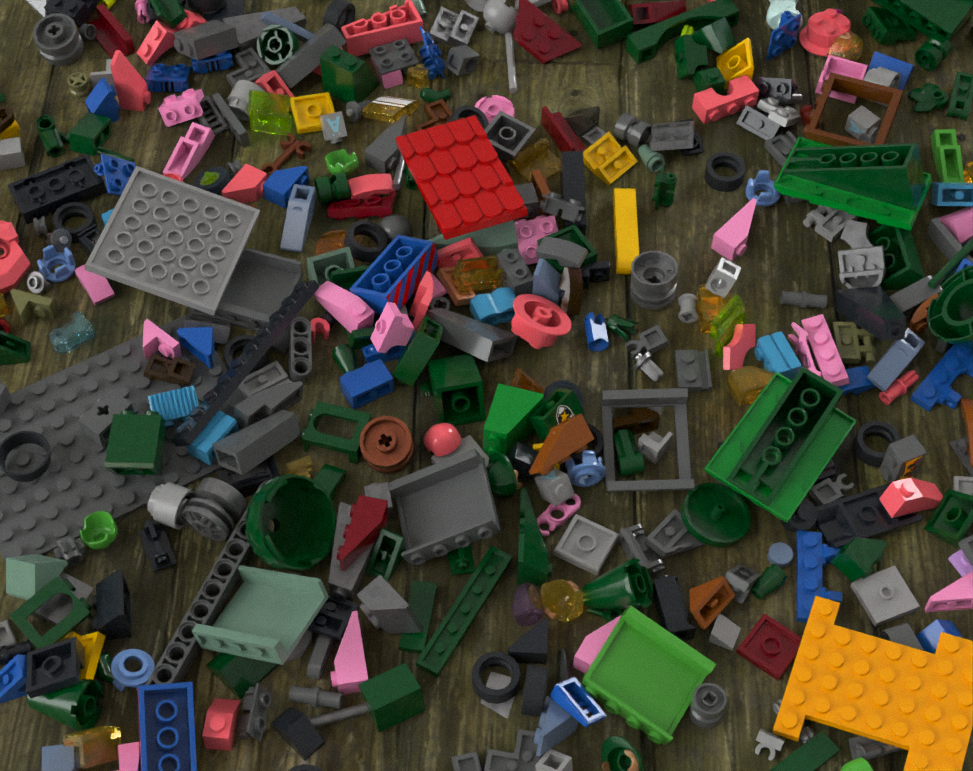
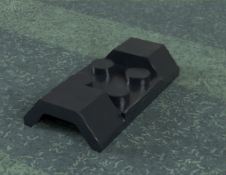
[815,480,923,549]

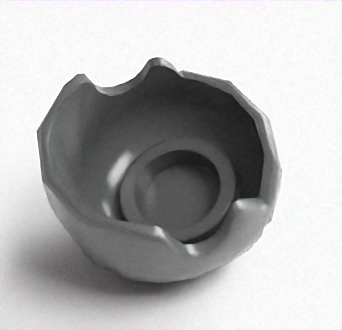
[379,214,412,245]

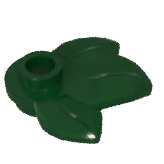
[907,83,949,113]

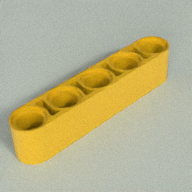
[613,188,639,274]

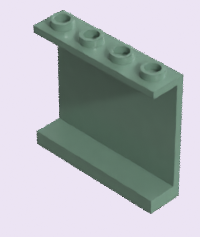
[192,565,329,665]

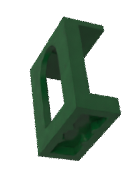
[300,401,372,464]
[9,576,93,649]

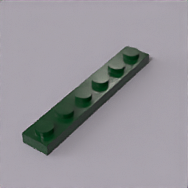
[416,545,513,678]

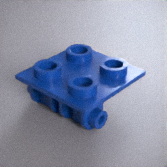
[766,11,802,61]
[419,26,446,79]
[190,50,233,74]
[145,63,192,92]
[94,154,136,196]

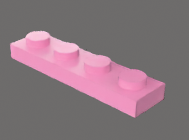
[801,314,849,387]

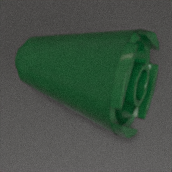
[581,559,653,609]
[27,679,104,732]

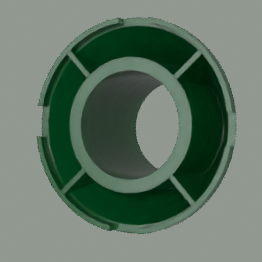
[927,265,973,349]

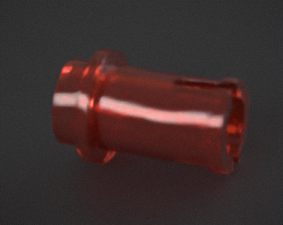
[799,105,819,129]

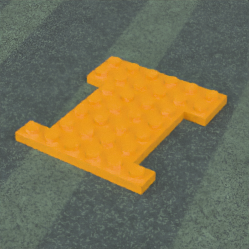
[773,596,973,771]

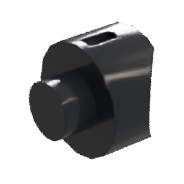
[781,498,817,532]

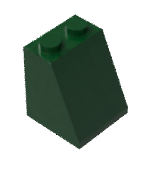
[320,44,380,104]
[427,354,486,426]
[105,411,166,476]

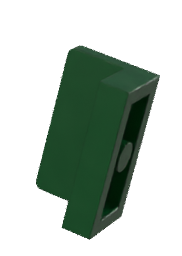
[150,0,187,29]

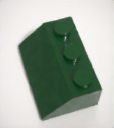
[868,224,925,290]

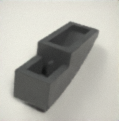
[234,381,304,428]

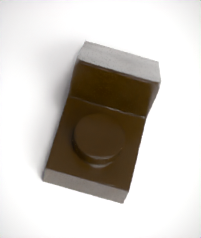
[612,408,660,435]

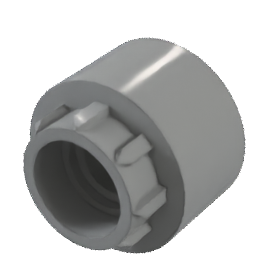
[864,67,901,107]
[227,80,268,121]
[148,482,195,530]

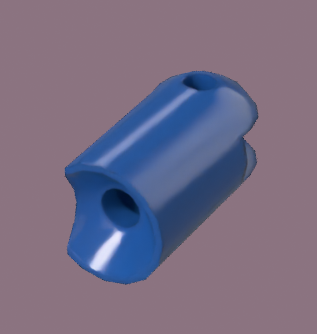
[584,312,609,351]

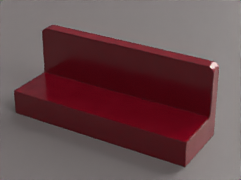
[88,4,135,59]
[541,106,586,153]

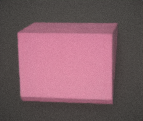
[938,206,973,243]

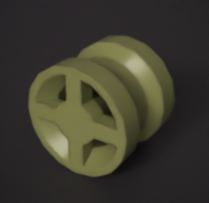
[67,72,90,98]

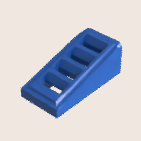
[550,677,607,727]

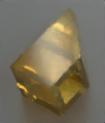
[727,365,775,406]

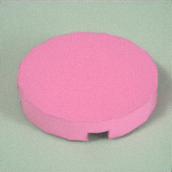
[475,95,515,124]

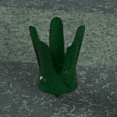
[605,313,639,342]

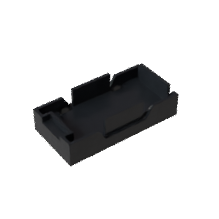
[7,154,107,225]

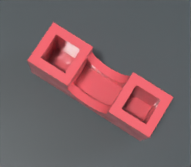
[692,75,759,124]

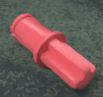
[879,370,919,405]

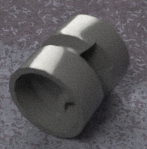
[613,112,652,149]
[689,683,727,729]

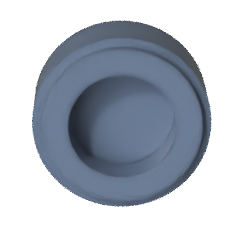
[767,542,793,568]

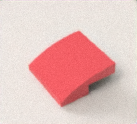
[409,271,433,331]

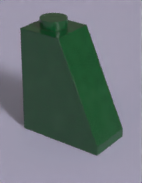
[392,315,444,386]

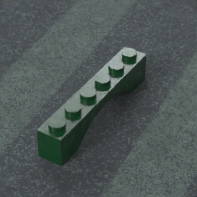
[625,0,740,64]

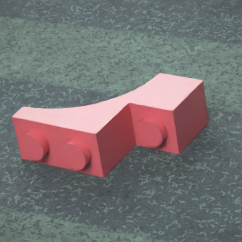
[136,9,207,66]

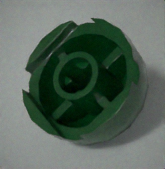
[257,24,298,65]

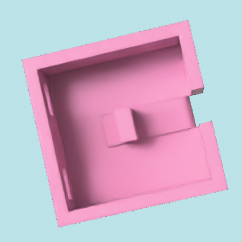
[815,55,868,104]

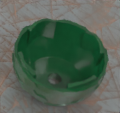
[245,473,336,572]

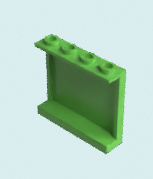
[580,606,716,745]

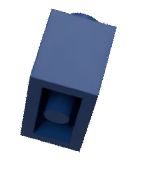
[340,359,394,410]

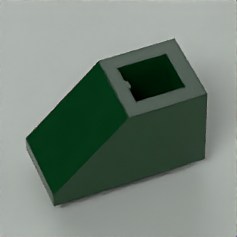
[831,537,888,582]

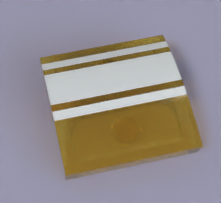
[361,95,421,123]

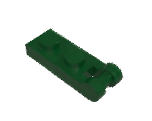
[946,71,973,121]

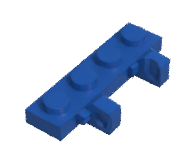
[910,344,973,412]
[796,531,842,623]

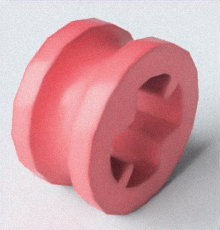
[551,0,568,14]

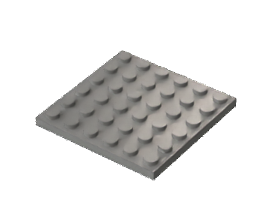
[85,166,260,316]

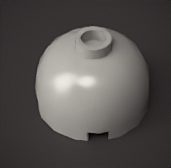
[483,0,518,34]

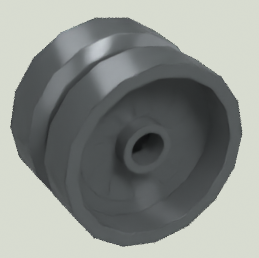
[33,13,84,66]

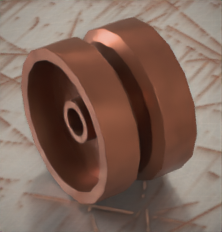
[359,416,414,474]

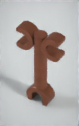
[261,133,311,176]

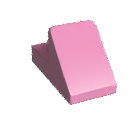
[143,319,182,360]

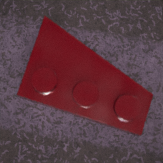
[327,191,398,220]

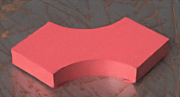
[723,324,756,370]

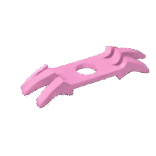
[788,322,822,377]

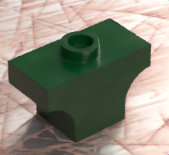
[675,34,708,80]

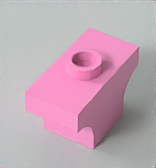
[370,302,414,353]

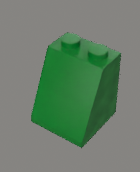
[483,383,544,457]

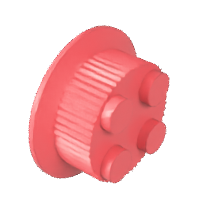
[799,9,855,57]
[511,294,571,349]

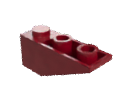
[627,0,686,25]
[337,495,389,571]

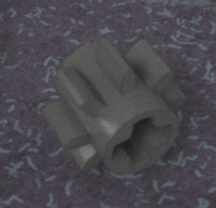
[53,536,87,567]

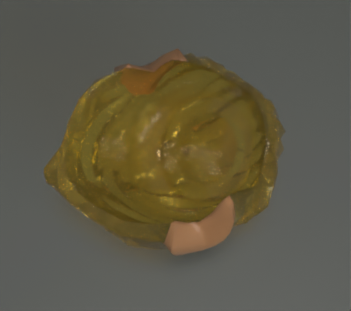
[827,32,864,62]
[541,579,584,622]

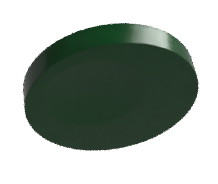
[681,483,751,548]

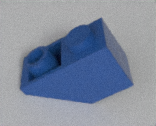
[85,78,120,123]
[263,166,310,209]

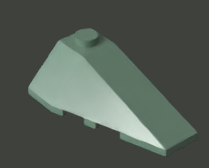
[428,220,518,261]

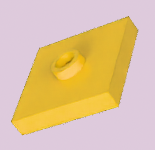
[289,92,335,134]

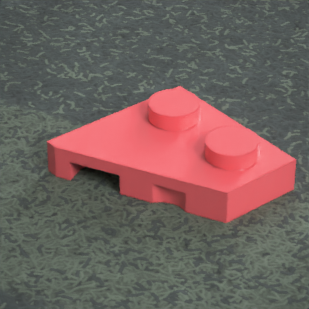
[437,237,490,272]

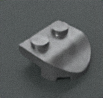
[838,245,886,289]

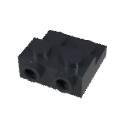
[44,0,101,27]
[26,636,85,698]

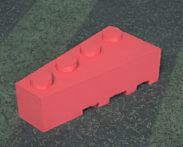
[341,0,423,57]

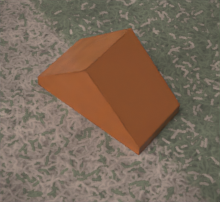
[689,576,736,630]

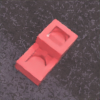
[347,174,395,199]

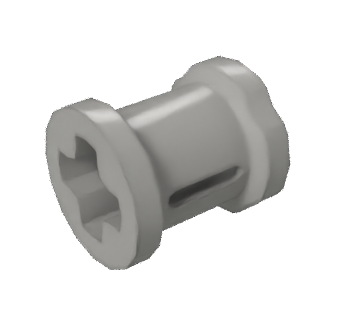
[678,294,699,323]

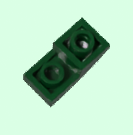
[313,464,346,501]

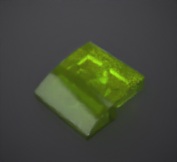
[249,90,292,136]
[709,294,747,358]

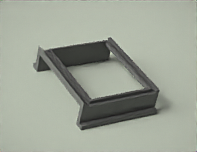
[601,388,694,493]

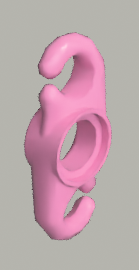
[537,493,581,536]

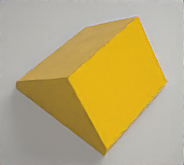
[716,38,754,89]

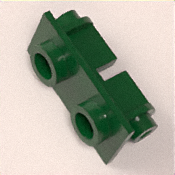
[652,166,677,210]
[447,543,475,576]

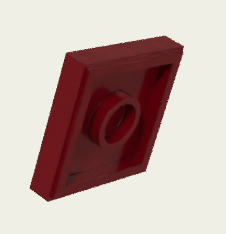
[736,613,802,681]

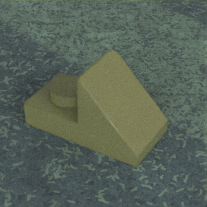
[10,289,57,327]

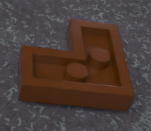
[415,99,453,132]

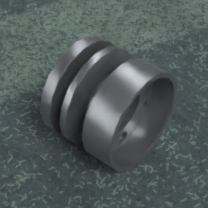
[630,251,678,310]
[181,477,247,541]

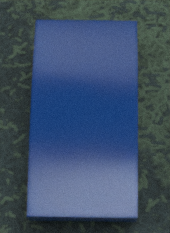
[838,366,876,396]

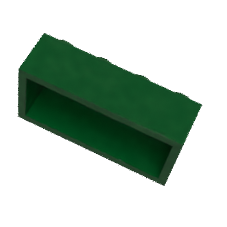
[567,0,633,50]

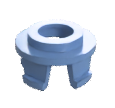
[745,170,781,207]
[37,245,76,282]
[565,450,606,487]
[111,649,155,692]

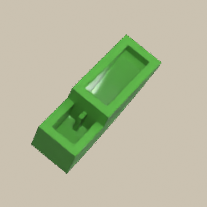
[930,129,965,183]

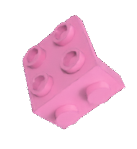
[514,215,558,265]

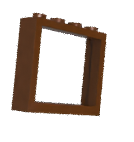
[803,72,903,146]

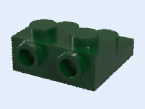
[862,6,917,45]

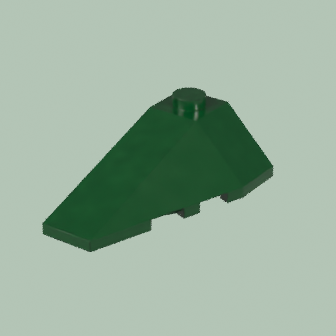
[517,488,552,587]

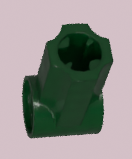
[36,115,65,158]
[613,429,645,477]

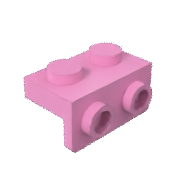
[158,88,204,127]

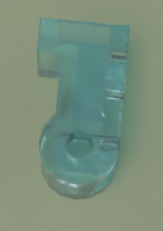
[49,310,95,354]

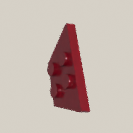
[512,0,582,64]

